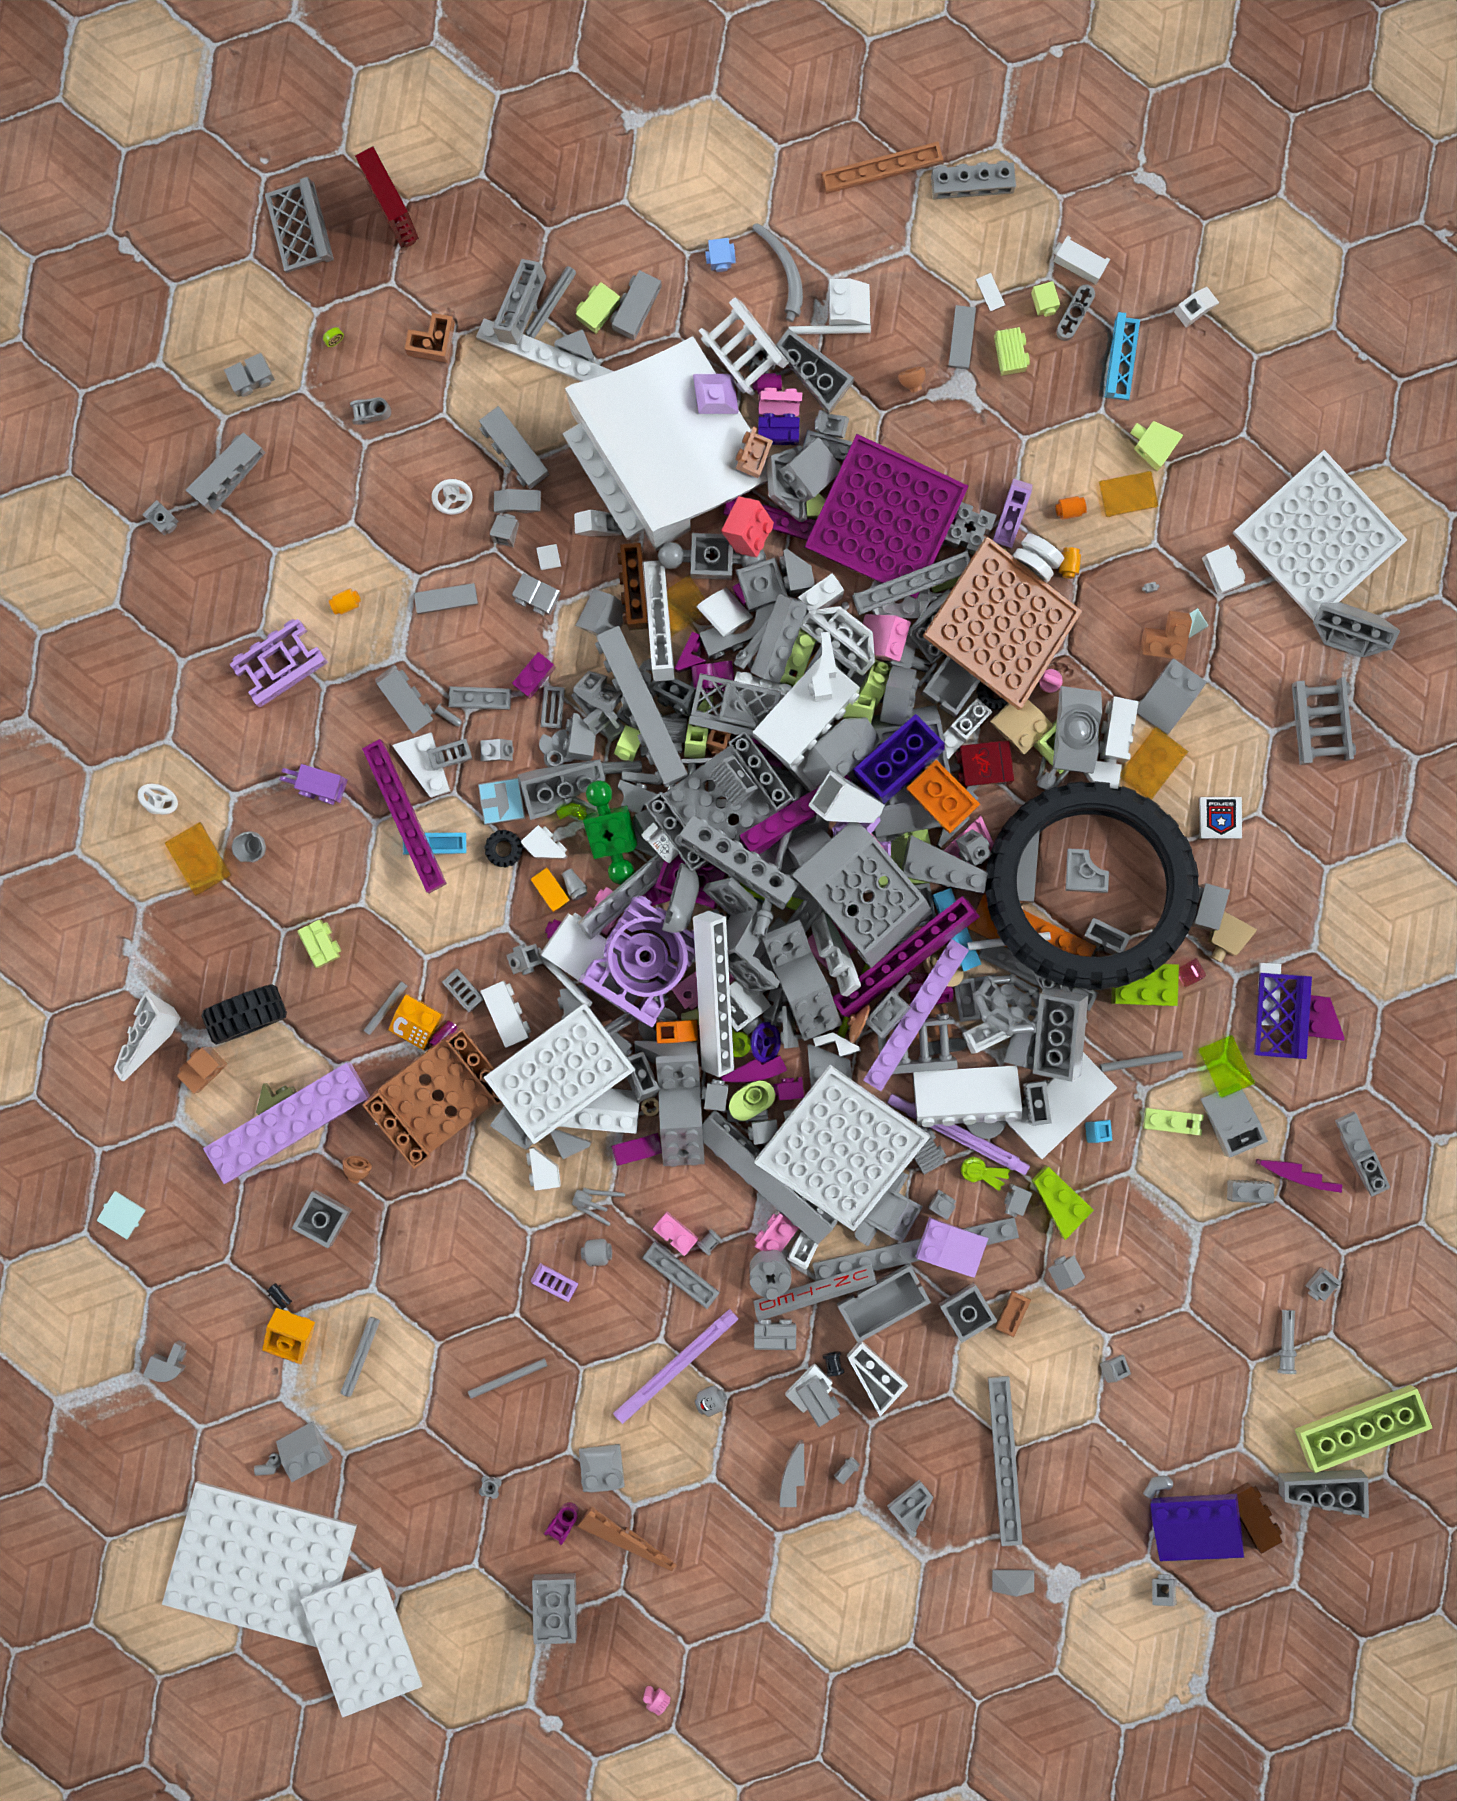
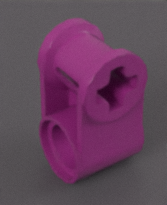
[544,1502,579,1545]

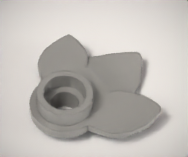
[539,729,574,767]

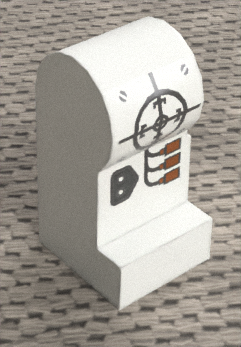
[641,822,679,863]

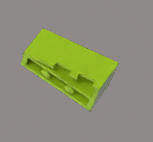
[1032,1165,1094,1240]

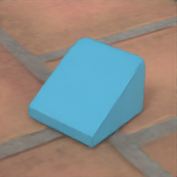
[1085,1120,1112,1143]

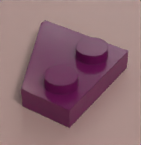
[1308,995,1345,1041]

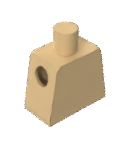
[1207,911,1257,963]

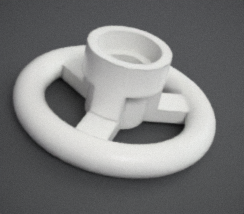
[431,479,473,515]
[138,783,178,815]

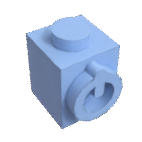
[705,238,736,272]

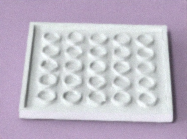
[1233,450,1407,621]
[754,1065,930,1231]

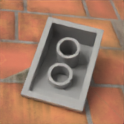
[1137,658,1207,735]

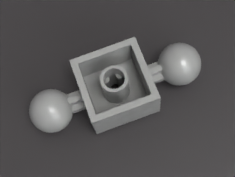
[658,533,766,580]

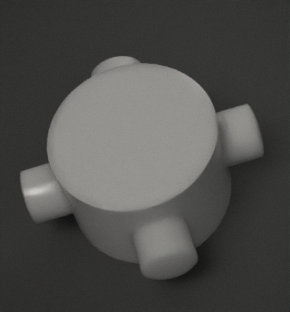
[1142,582,1159,593]

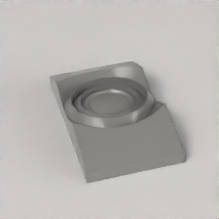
[1052,686,1102,774]

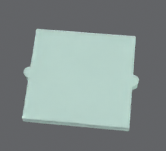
[97,1191,146,1239]

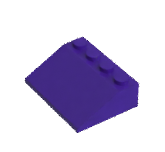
[1150,1494,1244,1561]

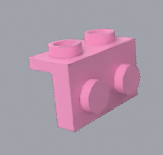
[758,388,802,417]

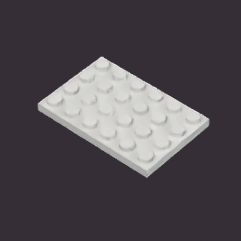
[484,1002,635,1144]
[300,1567,422,1718]

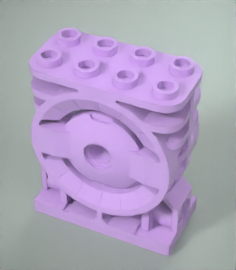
[578,896,695,1027]

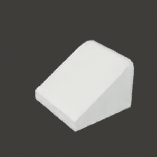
[536,544,561,570]

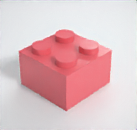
[721,496,774,558]

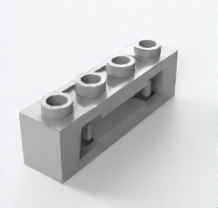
[492,259,547,345]

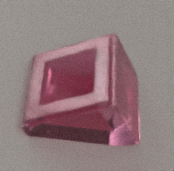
[1179,958,1206,987]

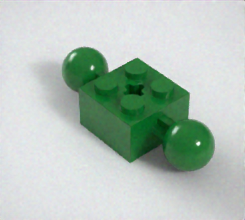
[583,780,638,885]

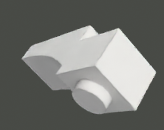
[808,632,837,701]

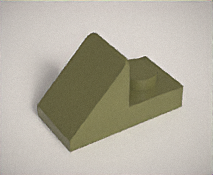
[256,1083,297,1115]

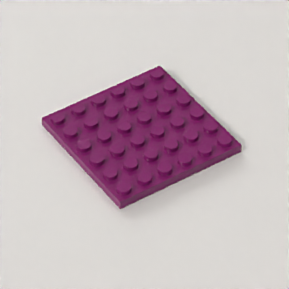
[804,434,969,599]

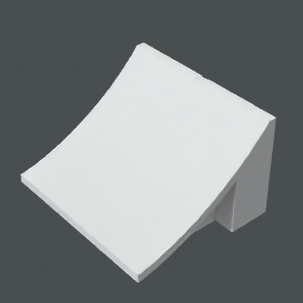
[563,336,768,551]

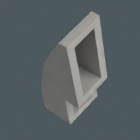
[779,1440,805,1507]

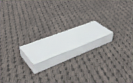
[1258,963,1281,1026]

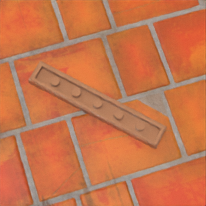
[821,141,944,194]

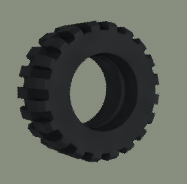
[202,984,287,1045]

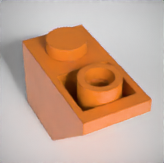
[656,1019,698,1044]

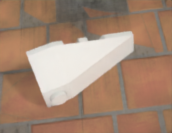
[114,991,181,1081]

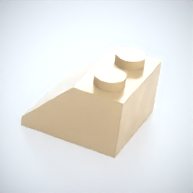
[990,700,1053,754]

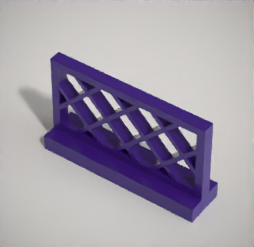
[1254,973,1312,1059]

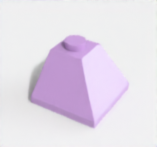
[693,374,739,414]

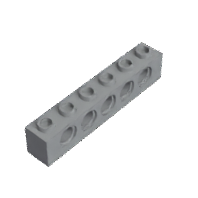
[677,815,799,910]

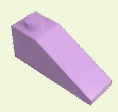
[993,479,1033,548]

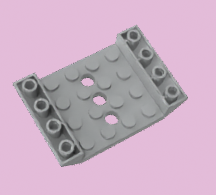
[868,705,950,838]
[645,731,794,872]
[792,822,932,968]

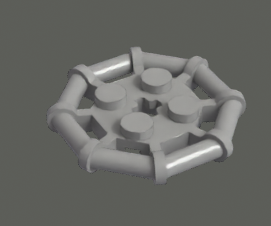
[973,973,1040,1036]

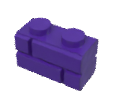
[758,413,800,445]

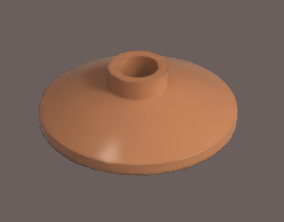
[847,1005,870,1044]

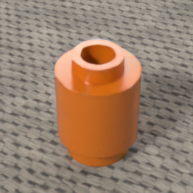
[1055,496,1087,520]

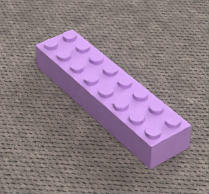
[203,1062,370,1184]

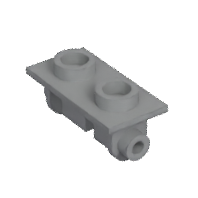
[762,984,788,1027]

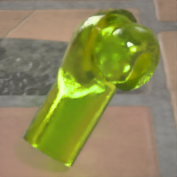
[556,803,588,821]

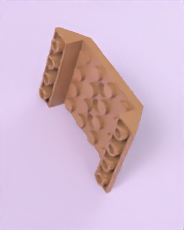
[362,1028,502,1169]

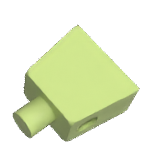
[1130,421,1183,471]

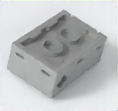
[532,1573,577,1644]

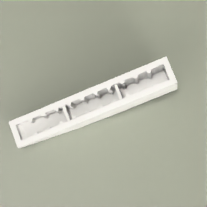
[644,560,675,682]

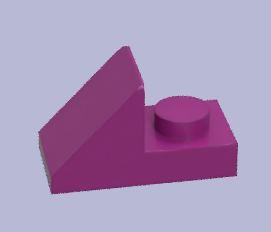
[675,632,706,673]

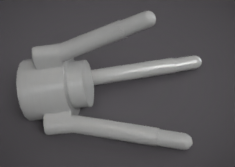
[1036,757,1069,791]
[572,1188,625,1226]

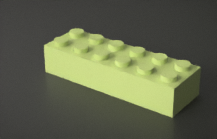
[1295,1385,1432,1473]

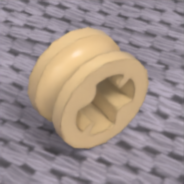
[641,1097,659,1116]

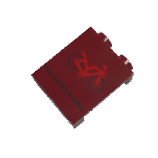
[955,740,1014,789]

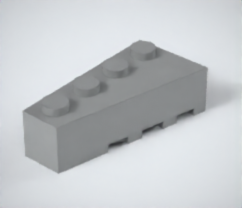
[901,835,988,893]

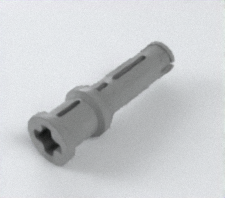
[1277,1310,1297,1374]

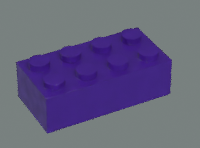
[854,714,945,804]

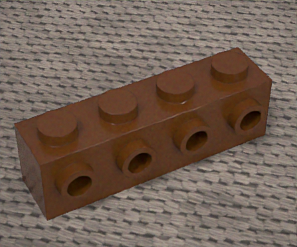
[617,543,649,631]

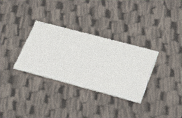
[976,273,1005,311]

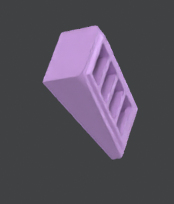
[531,1263,578,1302]

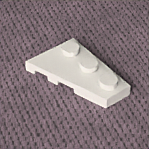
[392,733,451,798]

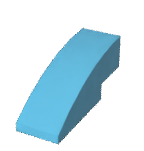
[403,833,466,855]

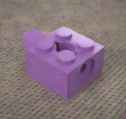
[279,764,347,805]

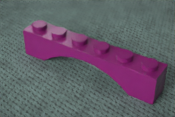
[739,775,853,855]

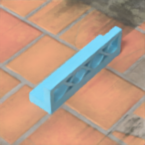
[1104,312,1140,401]
[932,888,981,972]

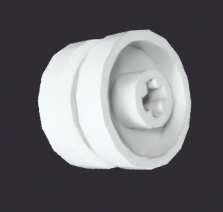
[1012,533,1064,583]

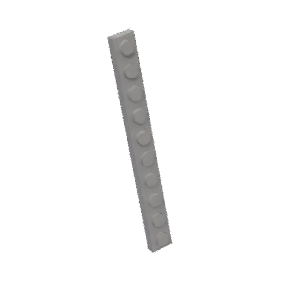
[812,1217,1019,1281]

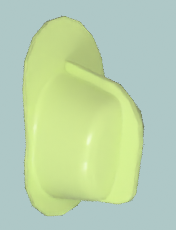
[729,1081,775,1121]

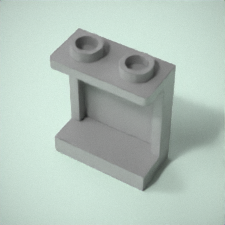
[779,437,841,502]

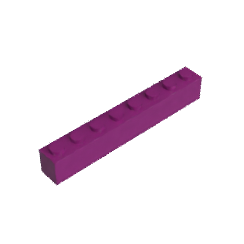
[833,896,980,1018]

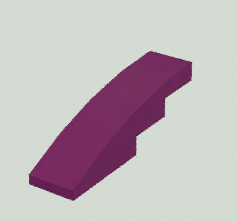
[1256,1159,1342,1193]

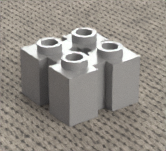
[942,502,997,556]

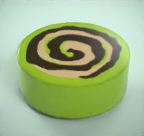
[323,327,344,347]

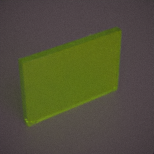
[1198,1035,1255,1098]

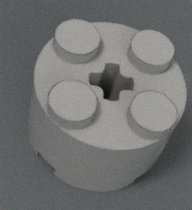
[749,1249,791,1300]

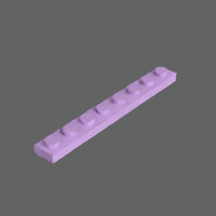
[863,939,969,1091]

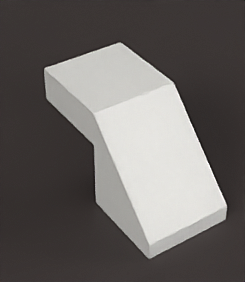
[813,1033,861,1057]

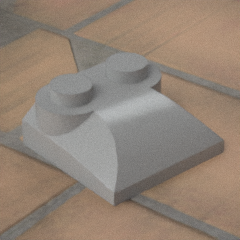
[579,1444,625,1492]

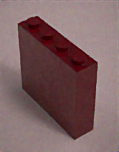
[355,146,419,248]

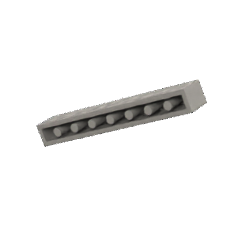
[595,626,688,788]
[702,1110,838,1244]

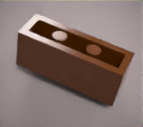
[1227,1482,1283,1554]

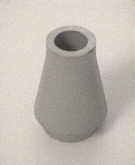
[562,869,588,901]

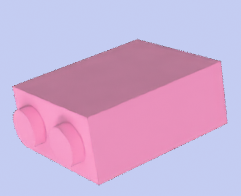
[863,614,911,662]

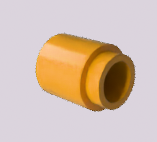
[1059,547,1081,579]
[329,588,361,615]

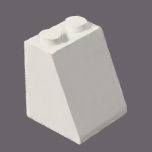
[808,770,885,823]

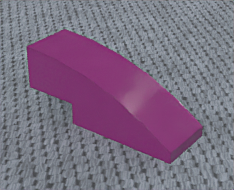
[721,1055,788,1082]

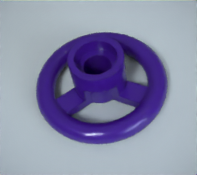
[750,1022,781,1063]

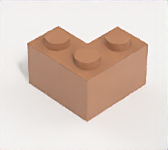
[405,313,455,363]
[1141,611,1192,660]
[177,1047,228,1094]

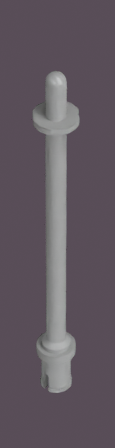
[753,783,802,939]

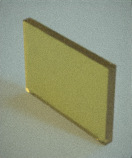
[1099,471,1159,517]

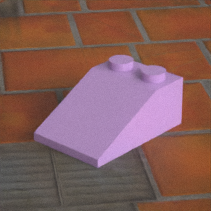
[916,1217,988,1278]

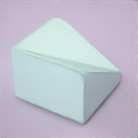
[1189,608,1208,638]

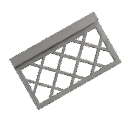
[265,177,334,273]
[689,673,781,739]

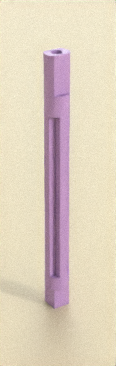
[887,1093,1030,1175]
[613,1309,738,1424]

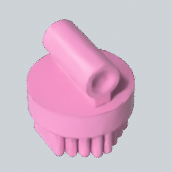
[1039,669,1063,693]
[643,1686,671,1716]

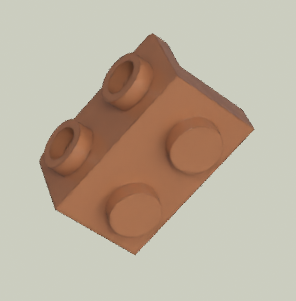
[735,426,773,478]

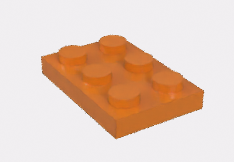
[906,759,980,834]

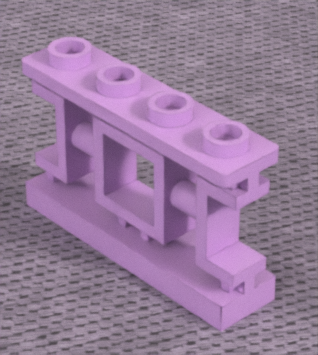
[230,619,329,707]

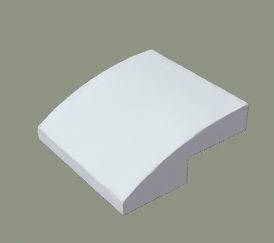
[697,588,753,637]

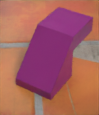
[611,1133,662,1166]

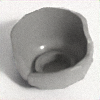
[231,831,266,862]

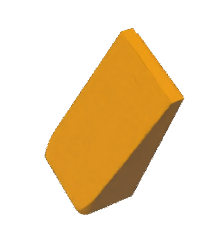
[530,868,571,912]

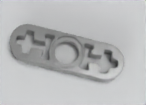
[1056,285,1095,341]

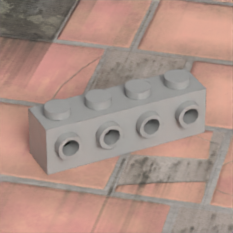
[931,161,1016,200]
[479,406,549,489]
[751,594,808,683]

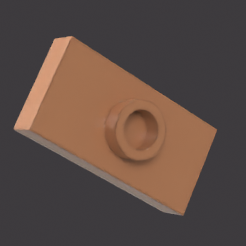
[994,1291,1031,1338]

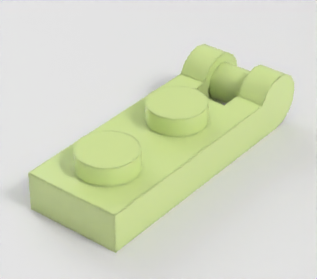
[780,628,816,687]
[1143,1108,1204,1136]

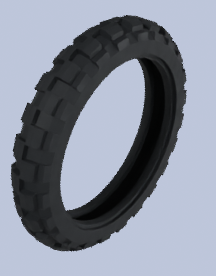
[985,781,1199,990]

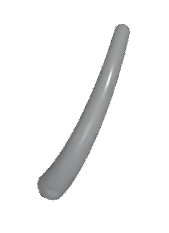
[753,223,803,322]

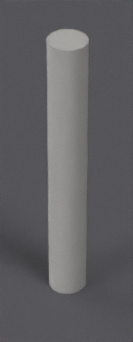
[364,981,408,1035]

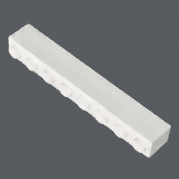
[693,911,734,1077]

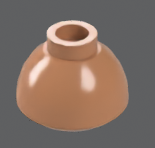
[898,366,926,392]
[343,1156,372,1184]

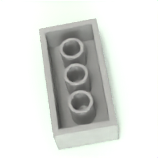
[1033,988,1088,1082]

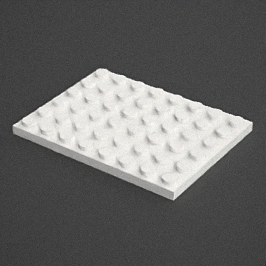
[162,1481,357,1647]

